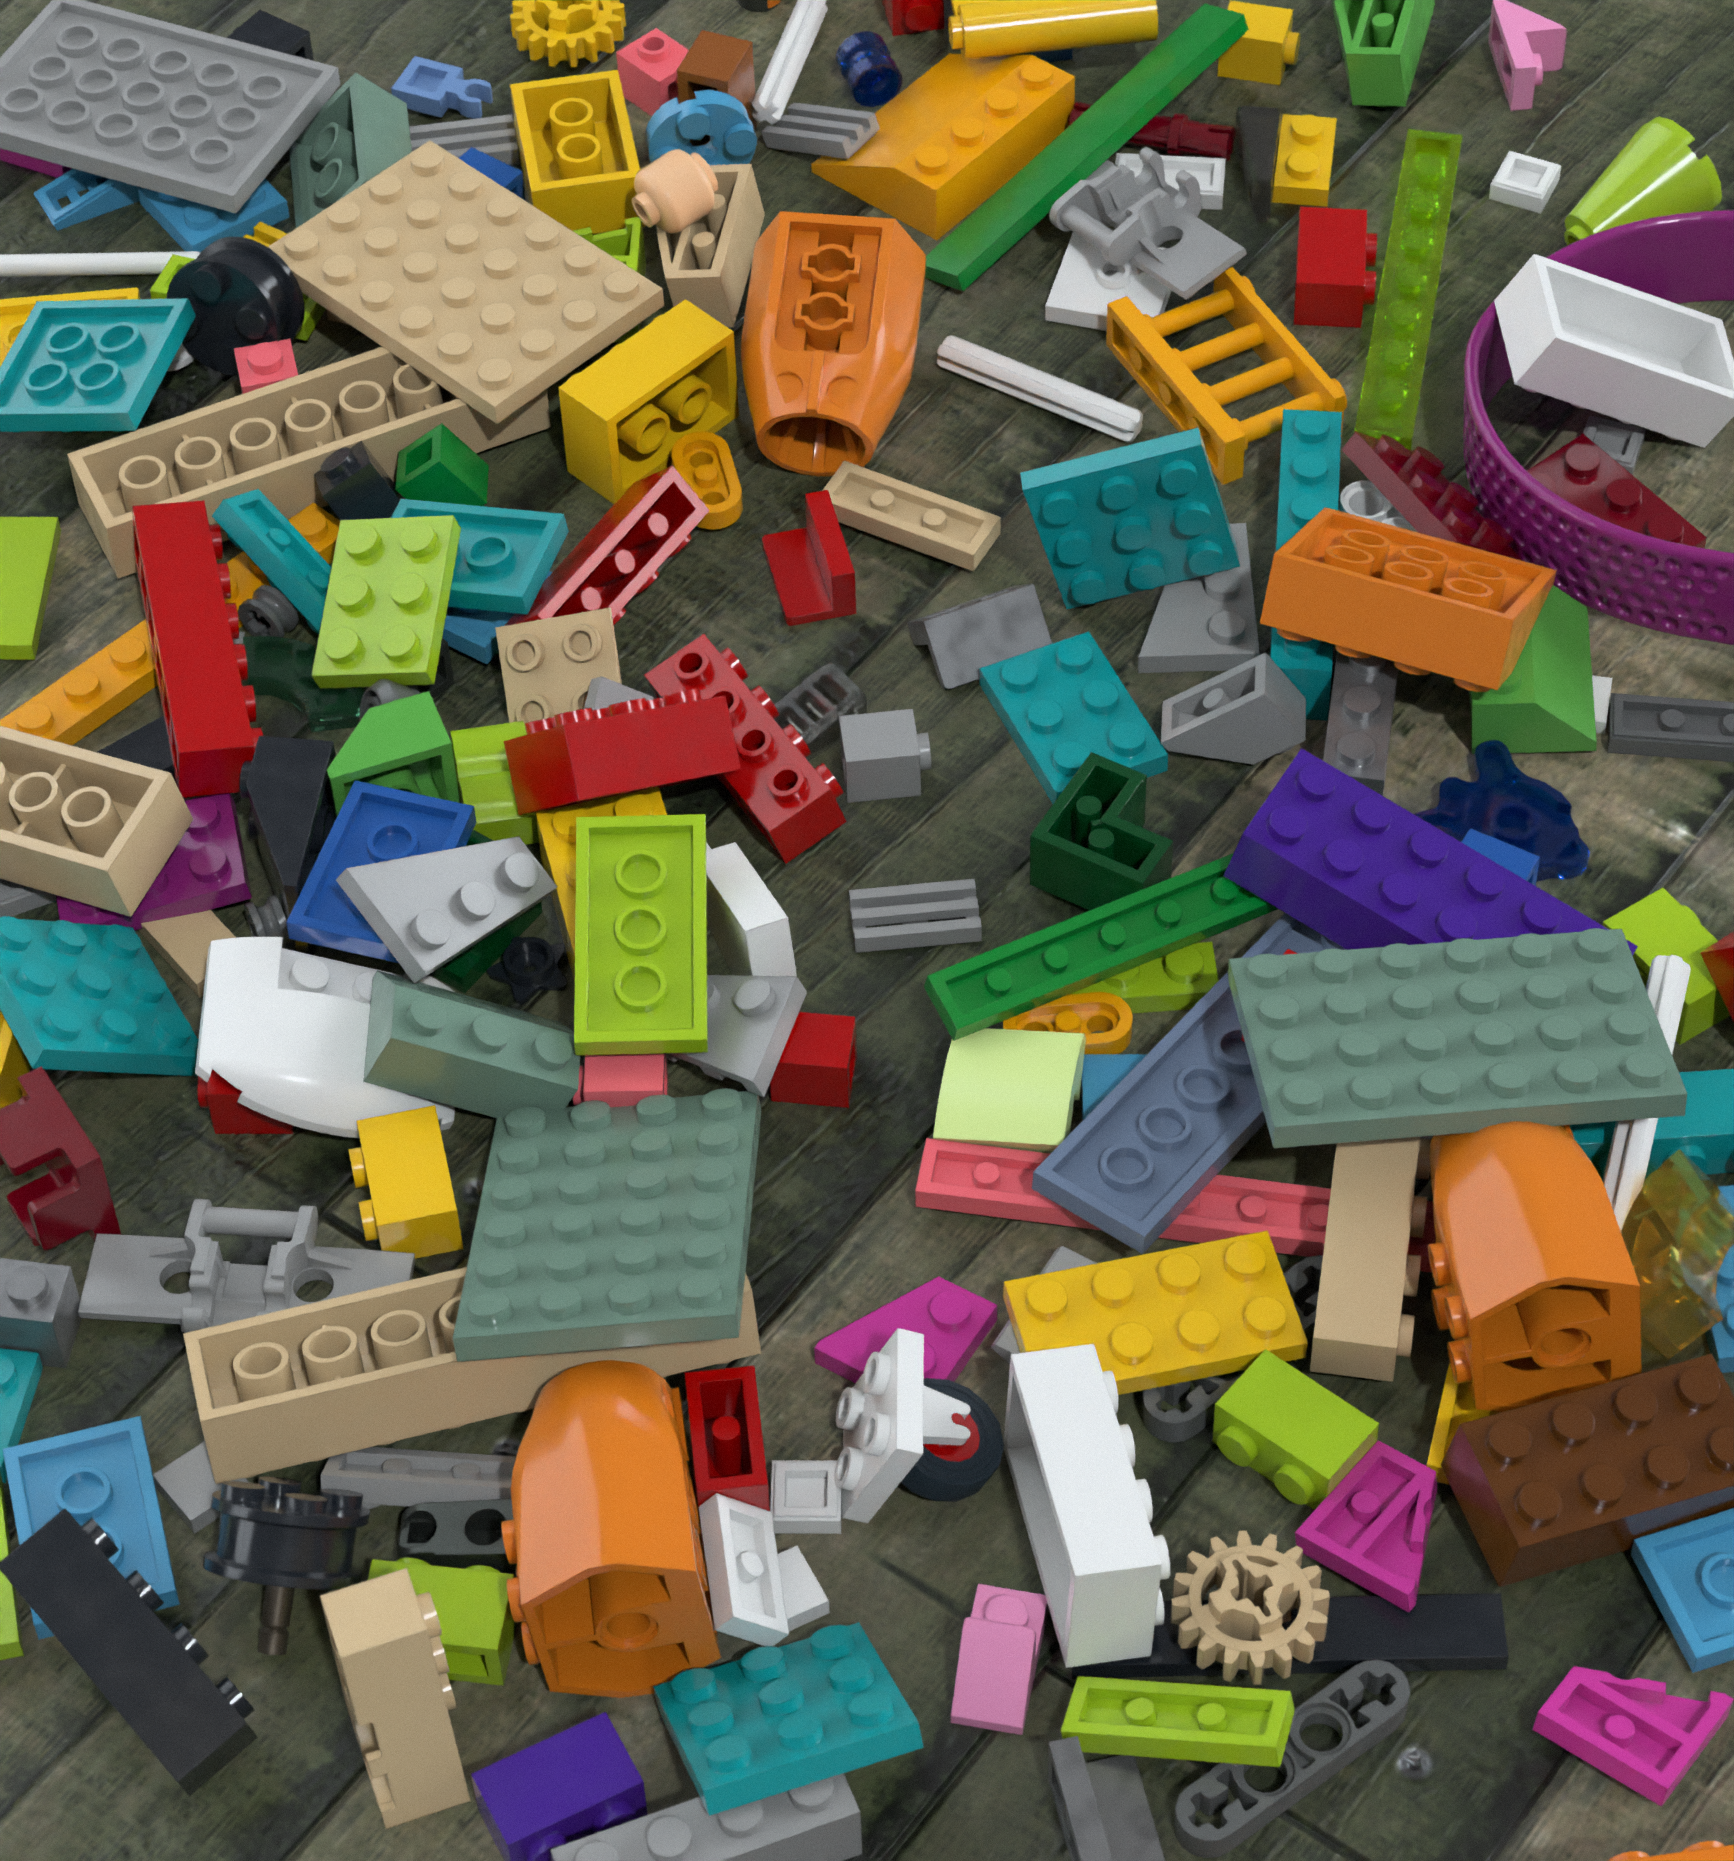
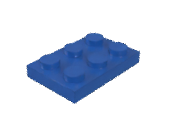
[286,780,476,963]

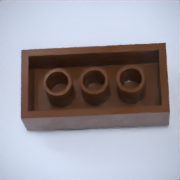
[1441,1354,1734,1587]

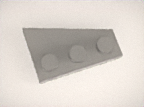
[1138,523,1260,673]
[336,836,557,984]
[666,975,807,1097]

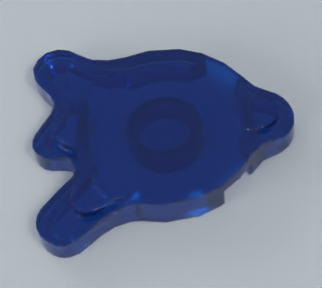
[1414,740,1590,882]

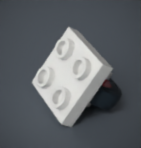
[835,1328,1004,1524]

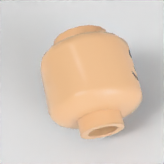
[632,149,718,234]

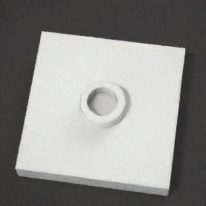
[1045,232,1172,331]

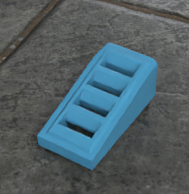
[33,169,140,231]

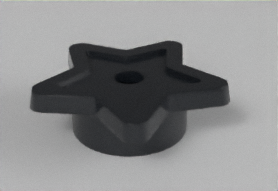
[487,936,568,1005]

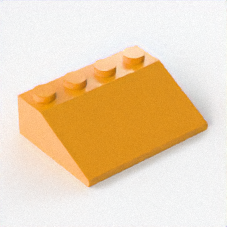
[811,54,1075,241]

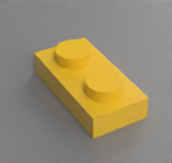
[1272,114,1337,207]

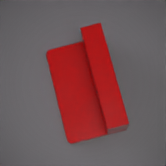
[762,490,857,626]

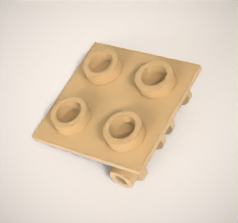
[495,608,622,724]

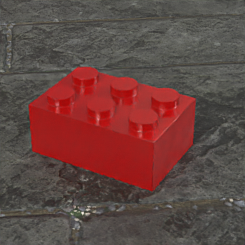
[504,688,741,815]

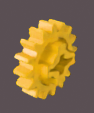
[510,0,626,67]

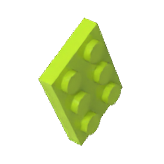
[311,515,461,688]

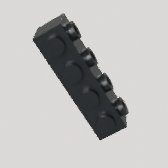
[0,1508,258,1796]

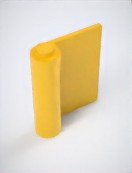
[948,0,1158,59]

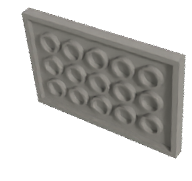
[0,0,340,213]

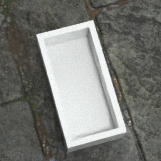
[1494,254,1734,448]
[1004,1344,1170,1668]

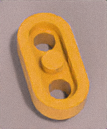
[671,432,743,530]
[1003,992,1133,1054]

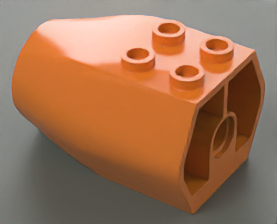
[741,211,926,477]
[1428,1121,1642,1412]
[502,1360,721,1698]

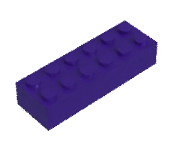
[1224,748,1638,956]

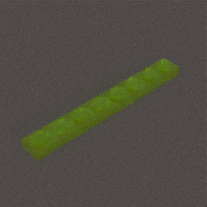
[1354,129,1463,450]

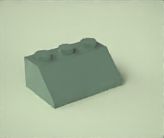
[289,72,412,228]
[363,970,580,1118]

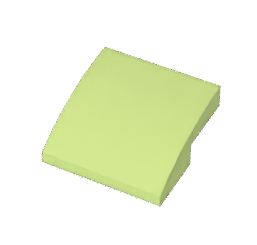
[933,1028,1086,1153]

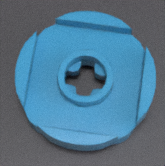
[645,90,757,165]

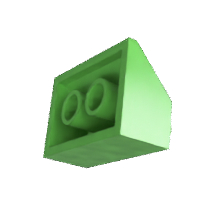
[1469,585,1597,754]

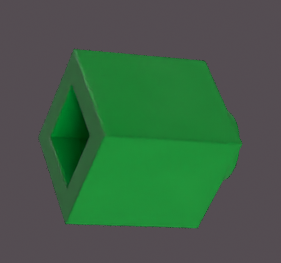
[396,423,489,506]

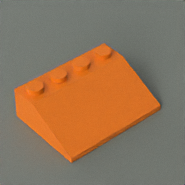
[1260,507,1557,692]

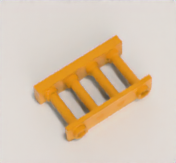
[1106,266,1347,485]

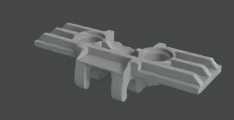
[1050,147,1247,299]
[78,1199,416,1333]

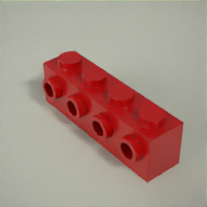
[504,465,710,626]
[644,634,847,864]

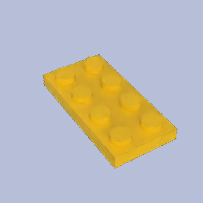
[1003,1230,1308,1395]

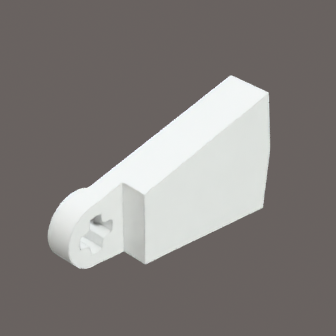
[706,842,797,976]

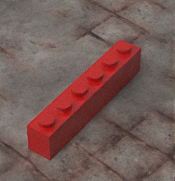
[132,500,263,797]

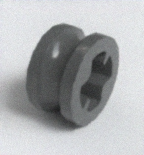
[238,585,299,646]
[244,895,293,950]

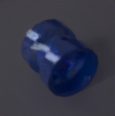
[836,31,903,107]

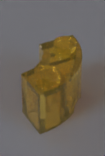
[1621,1149,1734,1360]

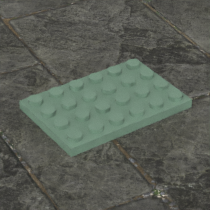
[1228,928,1687,1148]
[453,1088,762,1362]

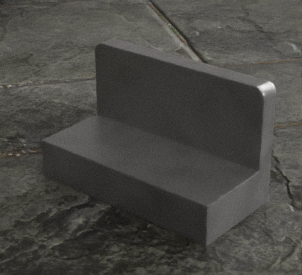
[907,584,1052,689]
[1048,1736,1165,1861]

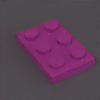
[56,793,252,930]

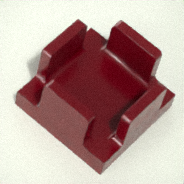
[0,1066,122,1250]

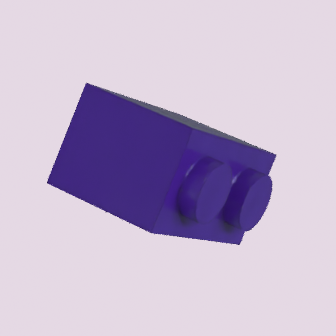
[471,1712,648,1861]

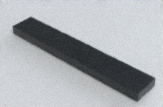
[1071,1593,1509,1679]

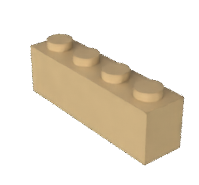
[1310,1137,1431,1382]

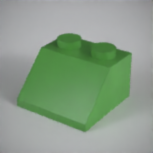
[327,691,460,819]

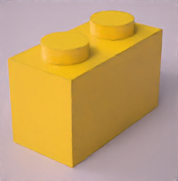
[348,1105,463,1259]

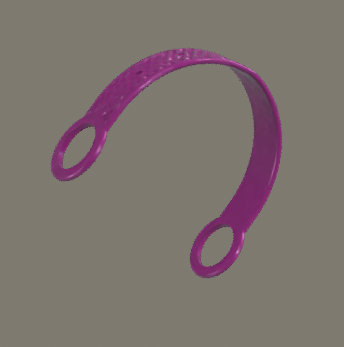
[1463,210,1734,645]

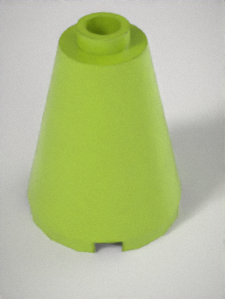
[1564,116,1722,246]

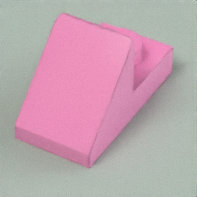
[1488,0,1567,111]
[951,1584,1048,1735]

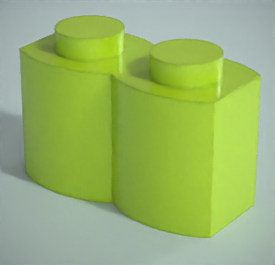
[450,721,539,845]

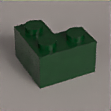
[1030,752,1173,910]

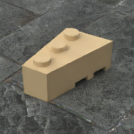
[657,164,765,328]
[320,1568,470,1829]

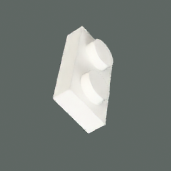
[699,1493,789,1646]

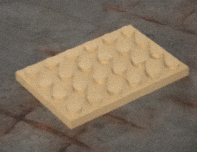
[268,140,664,424]

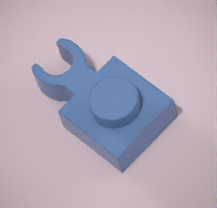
[391,56,493,119]

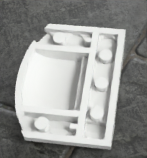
[195,937,455,1138]

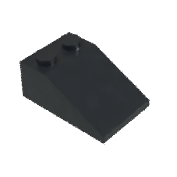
[240,736,336,955]

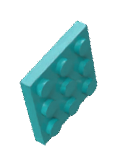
[0,298,196,433]
[1020,427,1240,610]
[0,916,198,1076]
[653,1622,924,1816]

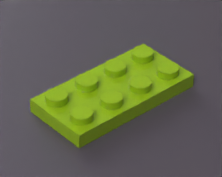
[574,814,708,1056]

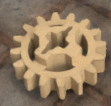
[1171,1531,1330,1685]

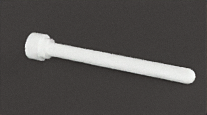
[0,251,200,277]

